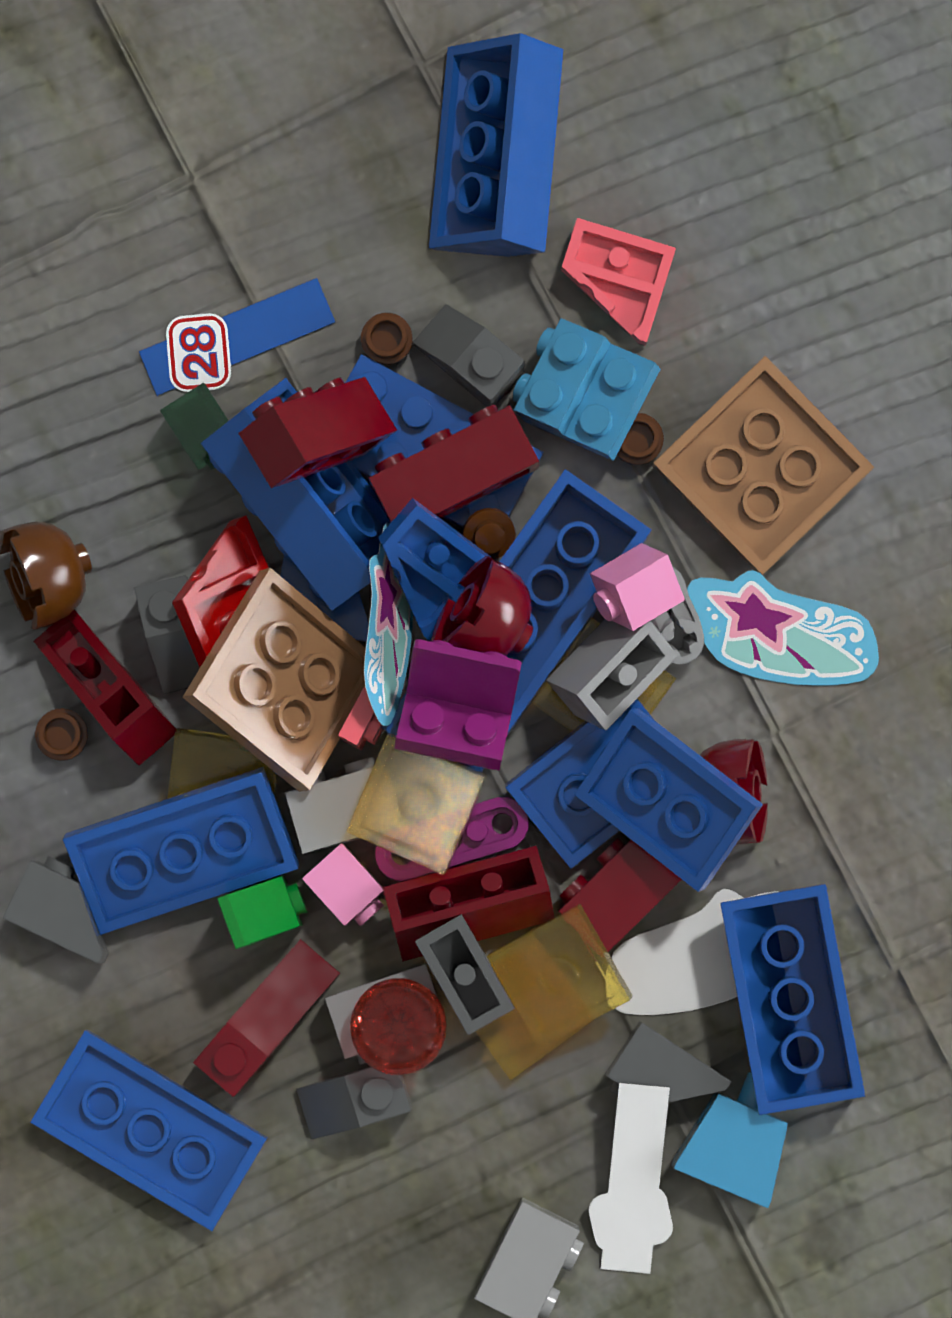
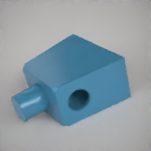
[671,1072,788,1208]

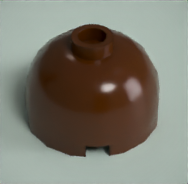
[0,521,92,630]

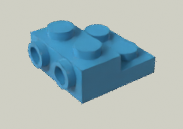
[513,318,661,461]

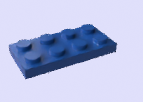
[345,354,544,528]
[63,767,299,935]
[30,1030,268,1231]

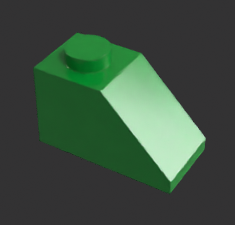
[217,876,308,949]

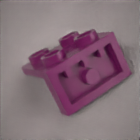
[394,639,522,771]

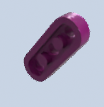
[375,797,528,881]

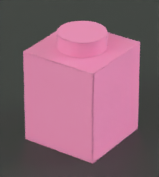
[590,543,685,631]
[302,843,384,927]

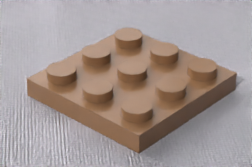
[652,356,874,575]
[182,568,366,792]

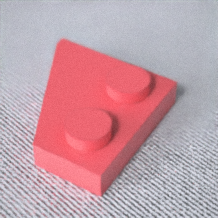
[561,218,676,346]
[338,662,409,751]

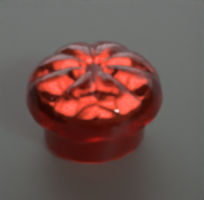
[350,978,447,1075]

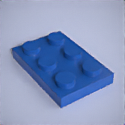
[505,698,655,869]
[575,708,763,892]

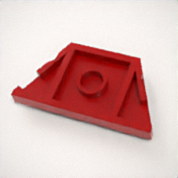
[172,515,269,667]

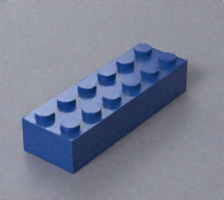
[381,469,652,791]

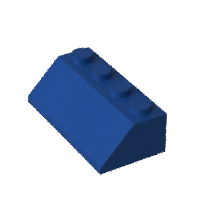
[429,33,564,257]
[201,378,390,611]
[720,884,865,1115]

